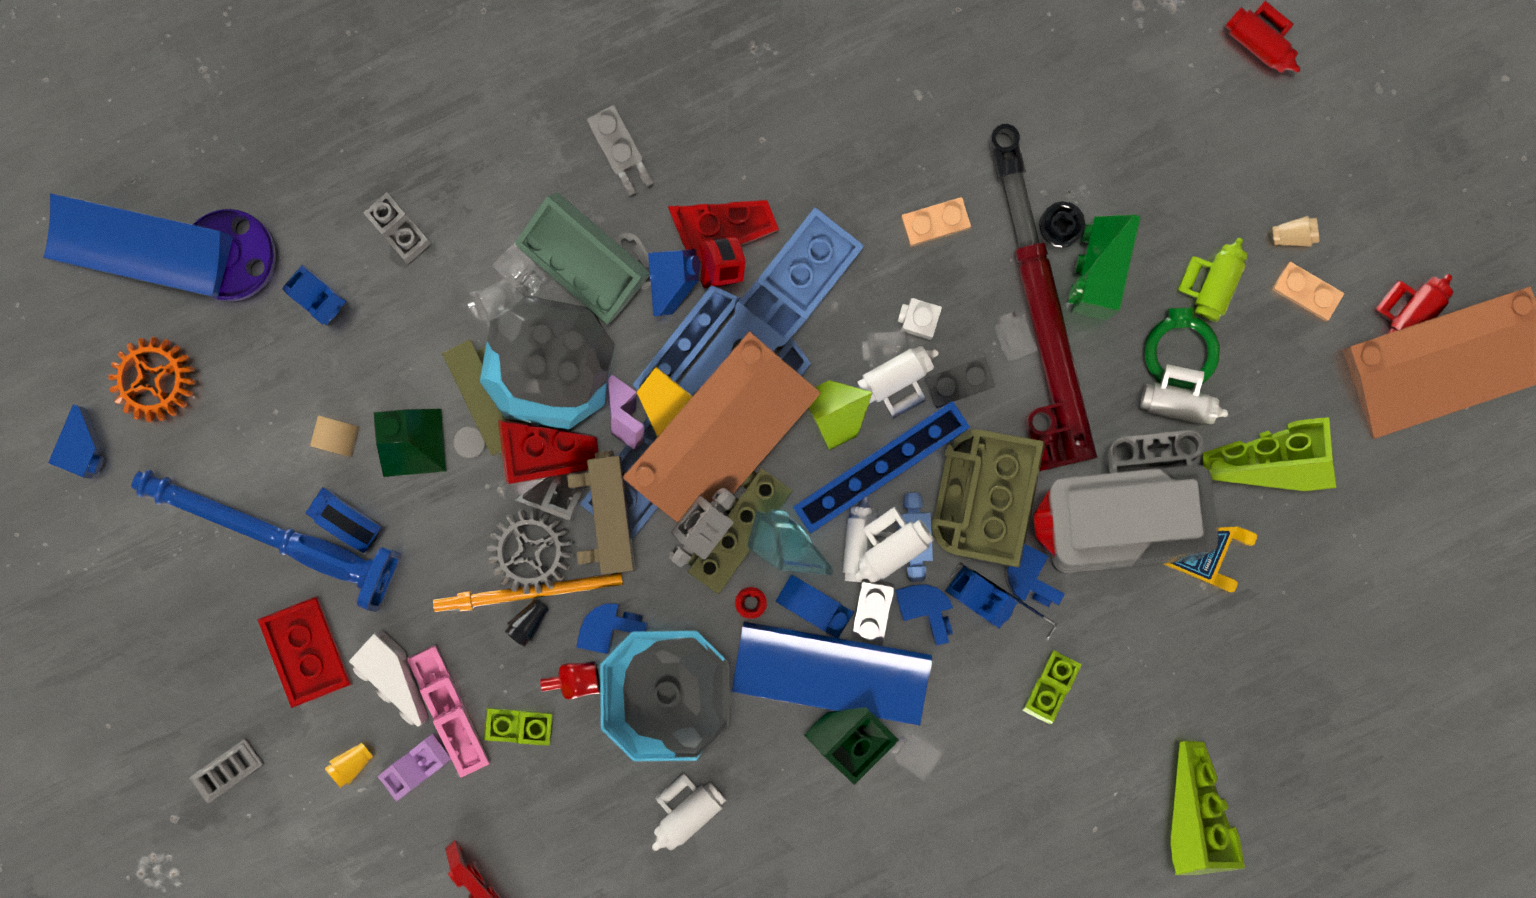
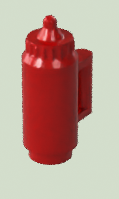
[1225,0,1301,73]
[1375,274,1453,334]

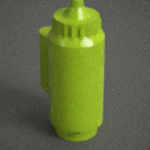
[1177,238,1248,322]

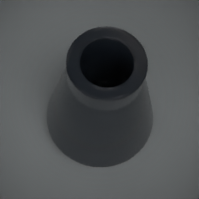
[505,598,549,647]

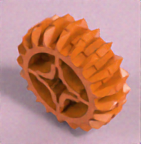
[108,337,196,422]

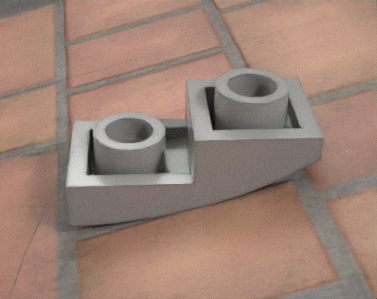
[363,192,432,264]

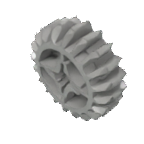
[487,509,573,594]

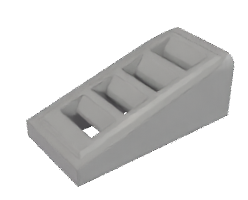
[190,739,264,803]

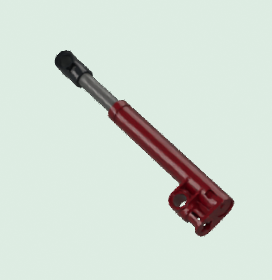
[988,124,1098,472]

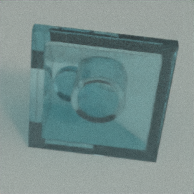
[747,509,833,575]

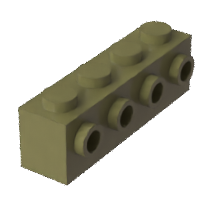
[687,468,793,594]

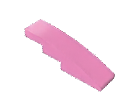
[406,644,490,778]

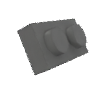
[925,357,995,408]

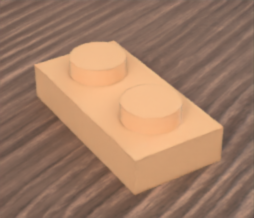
[901,197,971,246]
[1272,261,1345,321]

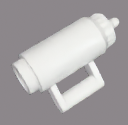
[857,346,939,418]
[1140,364,1228,424]
[842,496,896,583]
[854,507,934,583]
[652,772,727,851]

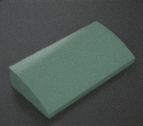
[514,192,650,324]

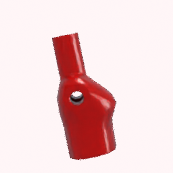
[540,661,601,700]

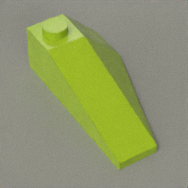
[1203,417,1337,491]
[1170,741,1245,875]

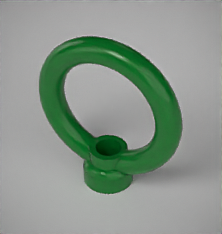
[1144,307,1220,389]

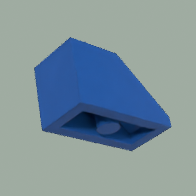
[648,249,700,316]
[48,404,104,479]

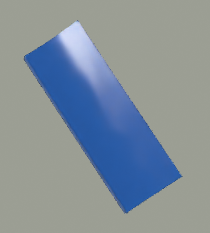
[43,193,233,298]
[731,622,932,726]

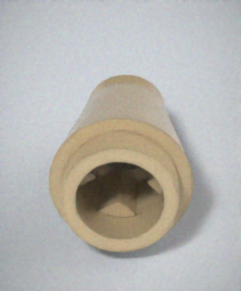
[1272,216,1320,247]

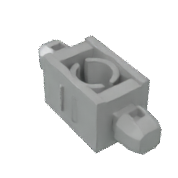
[669,488,736,567]

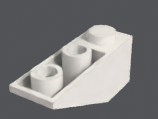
[349,630,429,727]

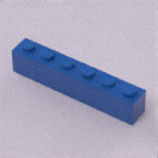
[793,401,970,534]

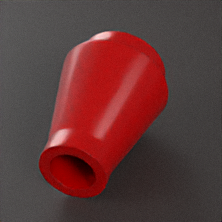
[735,587,767,619]

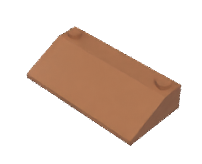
[1342,286,1536,439]
[623,330,821,523]

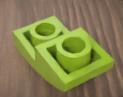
[1022,650,1082,725]
[483,708,552,746]

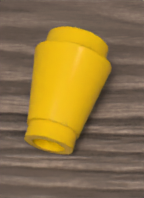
[325,742,373,788]

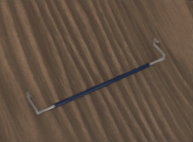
[951,562,1057,640]

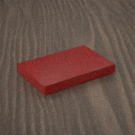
[257,596,352,708]

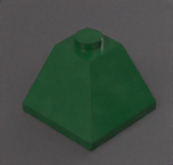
[373,409,447,477]
[804,707,899,785]

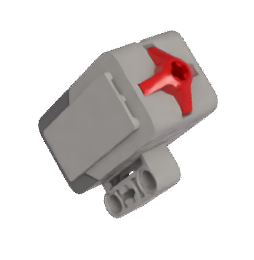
[1034,430,1218,573]

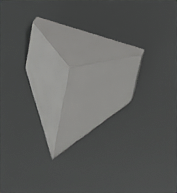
[514,471,586,521]

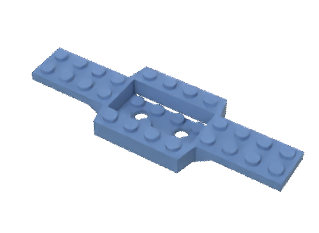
[580,208,864,540]

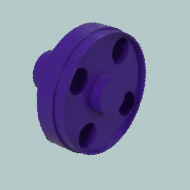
[193,209,276,301]

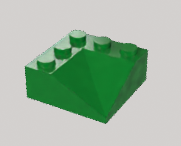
[1067,215,1141,320]

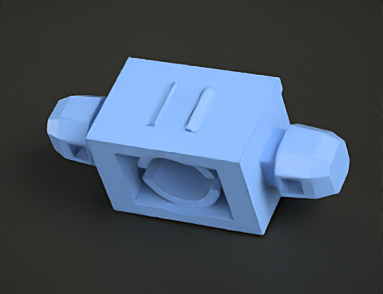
[898,492,933,582]

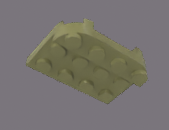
[931,429,1045,568]

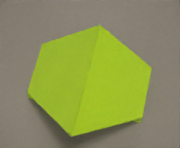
[808,380,873,450]

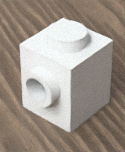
[897,298,942,341]

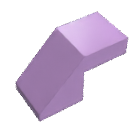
[608,375,644,451]
[377,734,451,802]

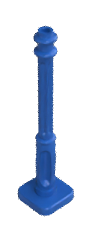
[131,470,401,612]

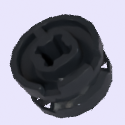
[1039,201,1085,248]

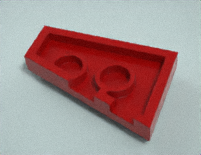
[668,200,779,262]
[498,420,598,484]
[445,841,500,898]

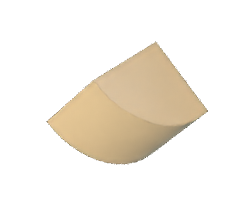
[310,416,360,457]

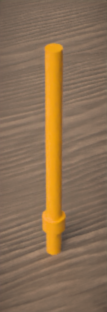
[433,573,623,612]

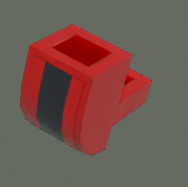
[699,236,746,288]

